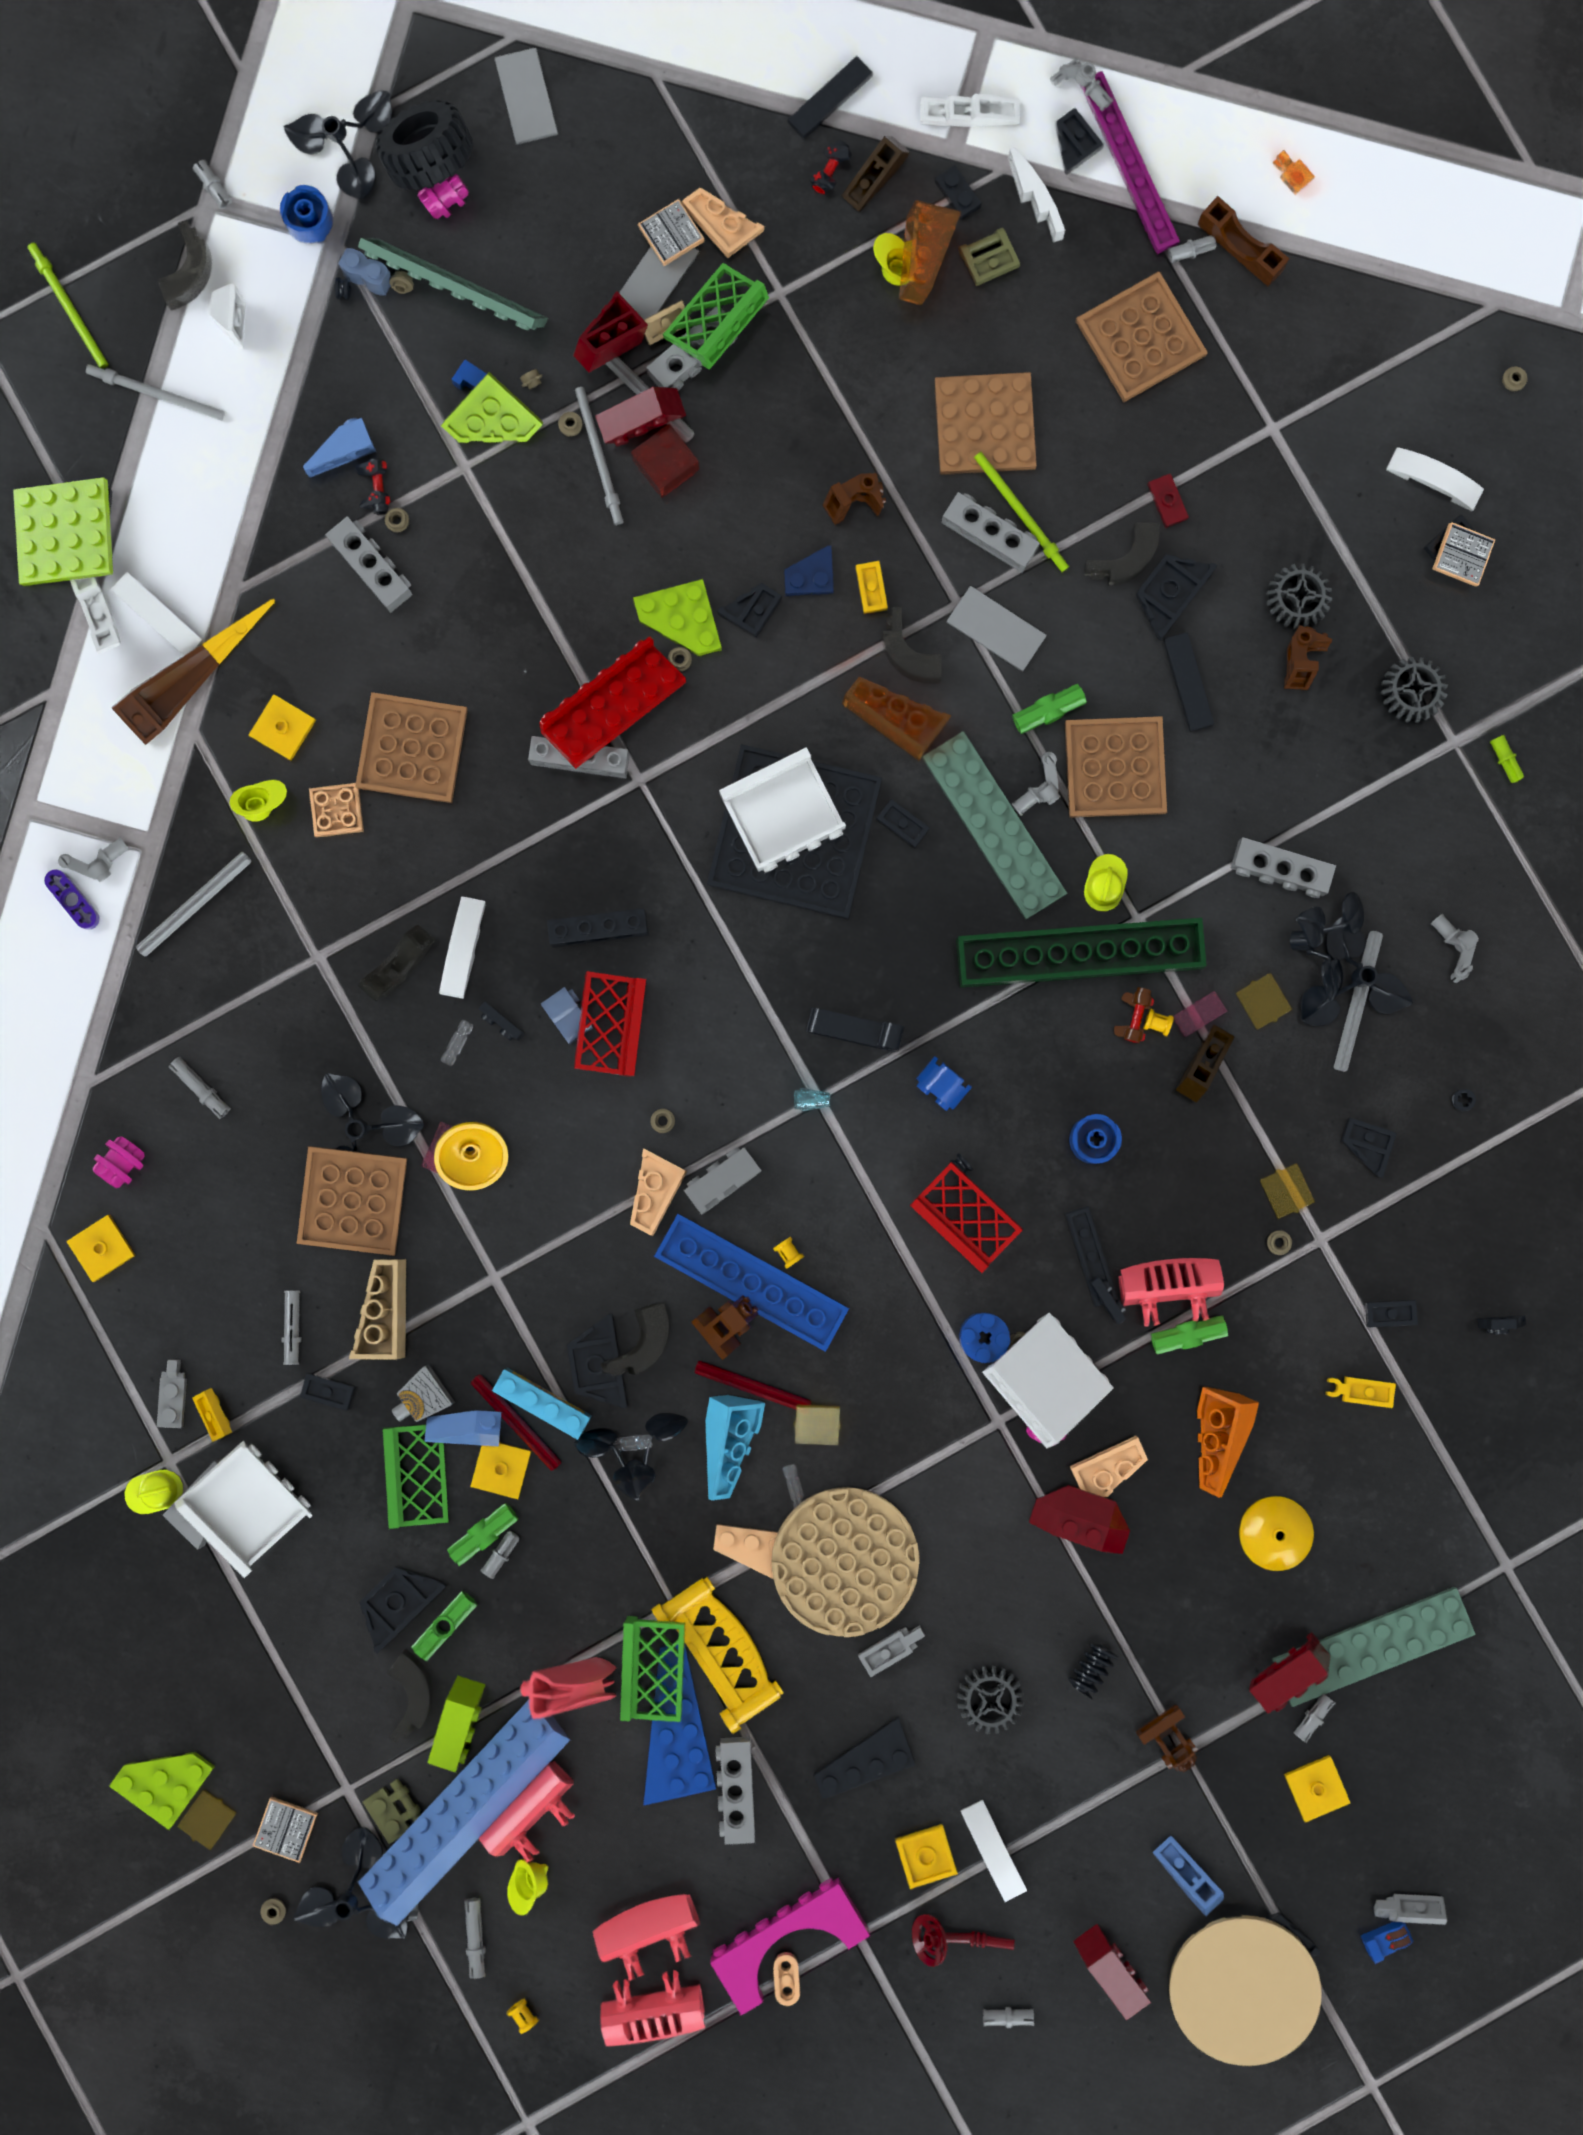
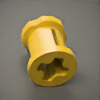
[1143,1008,1174,1036]
[773,1237,805,1269]
[507,1999,539,2034]

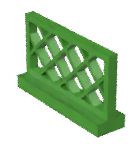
[663,263,769,370]
[383,1425,448,1529]
[620,1616,685,1722]

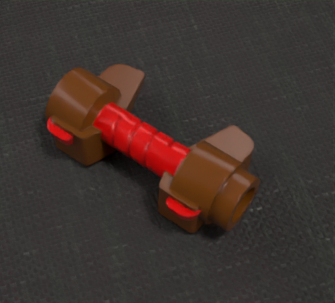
[1114,987,1154,1043]

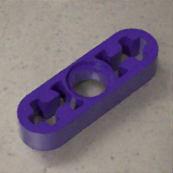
[44,869,100,930]

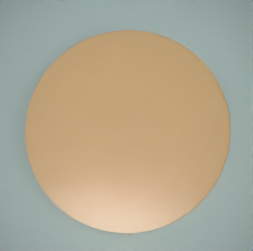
[772,1487,920,1637]
[1169,1915,1322,2066]

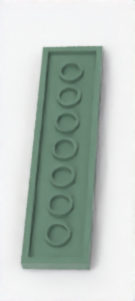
[358,238,548,331]
[922,731,1067,920]
[1272,1587,1476,1707]

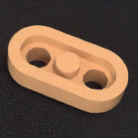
[773,1952,800,2006]

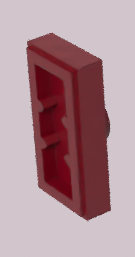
[1147,473,1189,528]

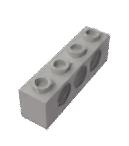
[646,307,737,391]
[941,492,1040,573]
[325,516,413,613]
[528,736,630,779]
[1230,837,1336,898]
[716,1737,755,1845]

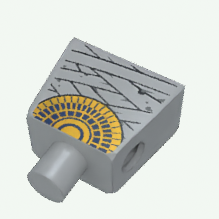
[392,1365,455,1422]

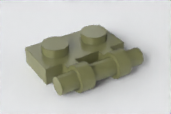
[363,1778,421,1844]

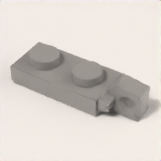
[157,1359,187,1428]
[858,1625,925,1677]
[1374,1894,1447,1925]

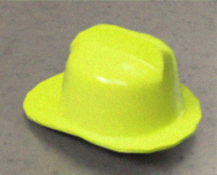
[873,233,922,286]
[229,780,287,822]
[1084,854,1128,911]
[125,1470,183,1514]
[507,1859,548,1916]

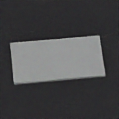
[495,48,558,145]
[619,247,699,320]
[947,586,1047,672]

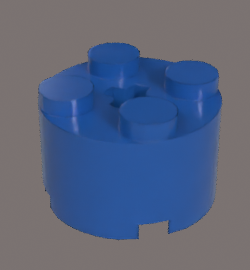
[280,185,333,243]
[916,1056,972,1111]
[1069,1114,1122,1164]
[959,1312,1010,1363]

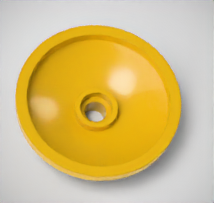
[434,1122,508,1190]
[1239,1496,1314,1571]

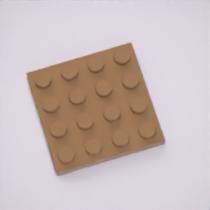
[1076,272,1208,402]
[935,373,1036,474]
[355,692,468,803]
[1065,717,1167,818]
[297,1146,407,1256]

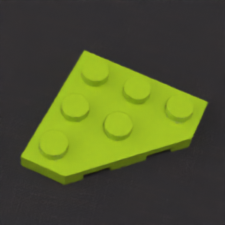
[441,372,543,443]
[633,579,722,656]
[109,1752,215,1830]

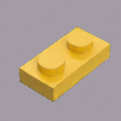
[855,561,888,614]
[192,1388,232,1442]

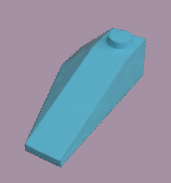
[705,1395,765,1501]

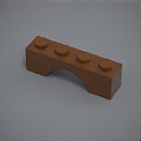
[1197,196,1290,287]

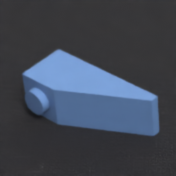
[303,418,376,478]
[425,1411,501,1446]
[1153,1836,1224,1916]

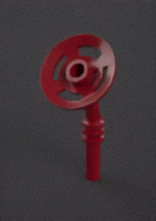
[912,1914,1015,1967]

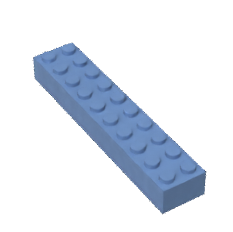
[358,1700,570,1925]

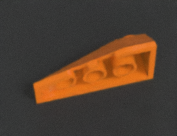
[1197,1387,1259,1498]

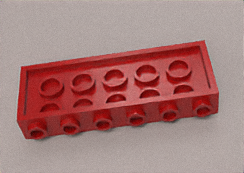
[539,636,686,769]

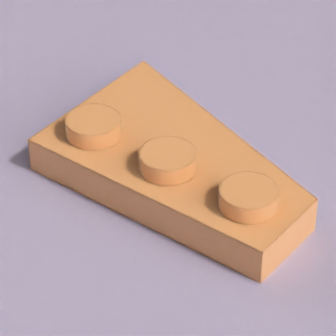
[682,188,764,258]
[630,1148,687,1236]
[1069,1436,1148,1497]
[713,1524,778,1579]

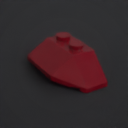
[1029,1485,1130,1554]

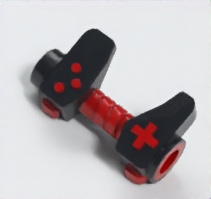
[809,140,852,195]
[356,459,390,515]

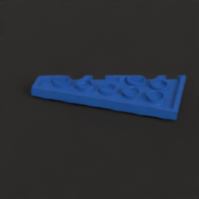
[643,1643,716,1806]

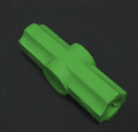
[1012,684,1087,734]
[1151,1315,1228,1354]
[447,1503,519,1566]
[411,1590,478,1661]

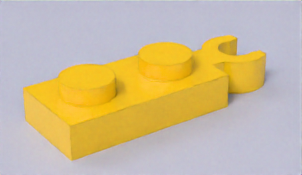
[1325,1377,1396,1408]

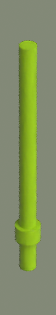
[27,243,108,369]
[974,452,1069,572]

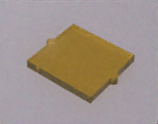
[1235,973,1292,1030]
[1260,1163,1315,1219]
[793,1405,841,1445]
[177,1790,237,1850]

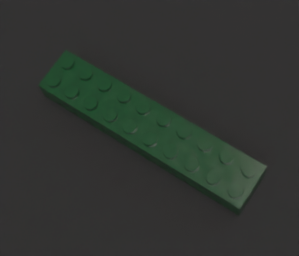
[956,918,1207,988]

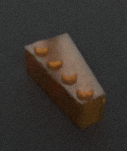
[899,200,961,305]
[842,677,951,761]

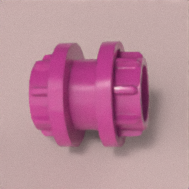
[417,174,469,219]
[93,1136,145,1189]

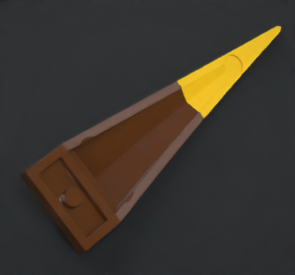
[111,599,275,745]

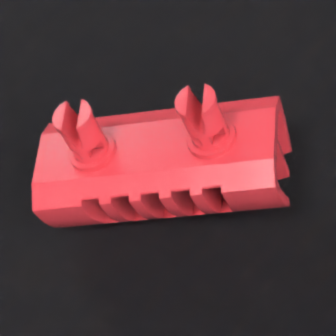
[1118,1258,1224,1326]
[521,1657,617,1719]
[479,1761,575,1863]
[593,1894,700,1981]
[601,1970,705,2046]

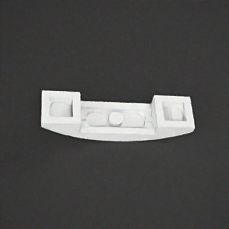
[1386,447,1484,511]
[70,577,121,654]
[961,1799,1027,1902]

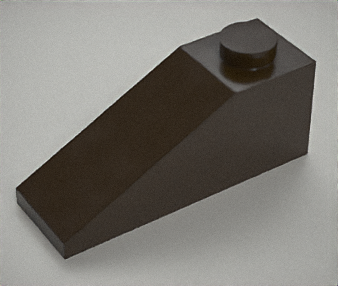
[841,136,910,211]
[1176,1024,1235,1103]

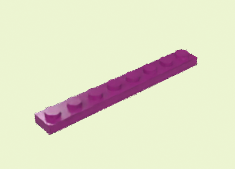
[1080,71,1180,254]

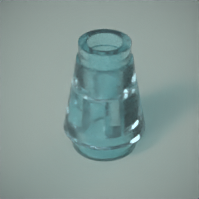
[794,1088,830,1112]

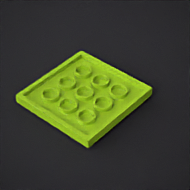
[14,478,113,586]

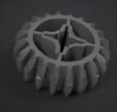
[1266,564,1332,629]
[1381,657,1448,723]
[957,1665,1024,1734]

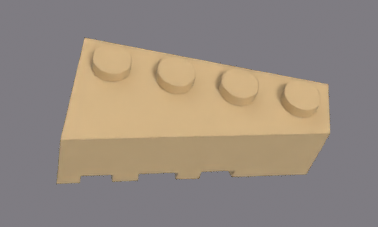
[349,1259,406,1359]

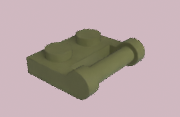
[958,228,1020,286]

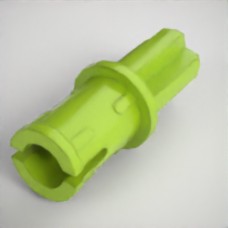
[1490,735,1524,783]

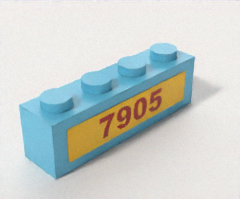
[492,1368,592,1440]

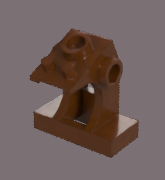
[823,473,886,525]
[1284,625,1332,690]
[691,1295,759,1360]
[1135,1704,1198,1772]

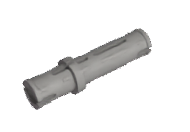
[169,1057,231,1119]
[281,1291,301,1365]
[464,1898,486,1979]

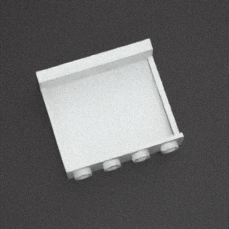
[719,747,846,873]
[982,1312,1113,1448]
[175,1441,312,1578]

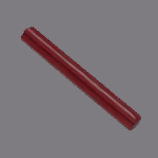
[695,1361,811,1413]
[471,1375,561,1471]

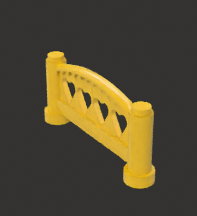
[651,1577,784,1734]

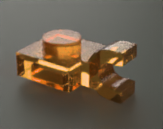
[1273,150,1315,195]

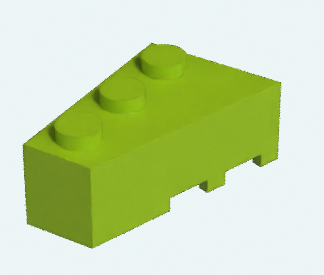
[428,1676,486,1772]

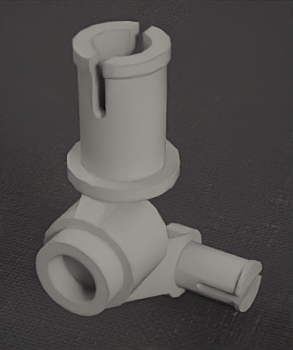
[1050,58,1113,111]
[1011,752,1060,816]
[58,837,129,882]
[1431,913,1479,983]

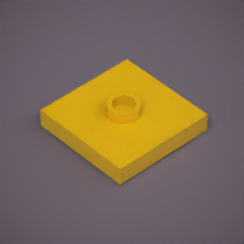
[249,694,316,761]
[66,1215,136,1282]
[470,1442,531,1499]
[1284,1755,1350,1822]
[895,1824,958,1889]

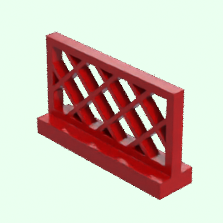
[574,971,646,1076]
[910,1162,1023,1273]

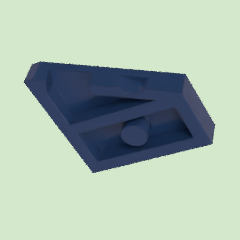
[784,546,833,596]

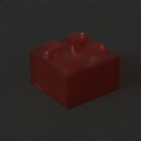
[631,423,700,498]

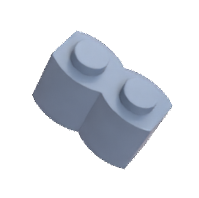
[339,248,391,296]
[541,987,593,1045]

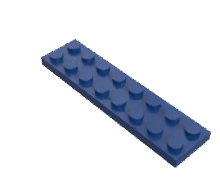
[654,1214,849,1352]

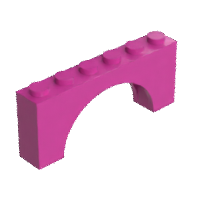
[710,1878,870,2016]

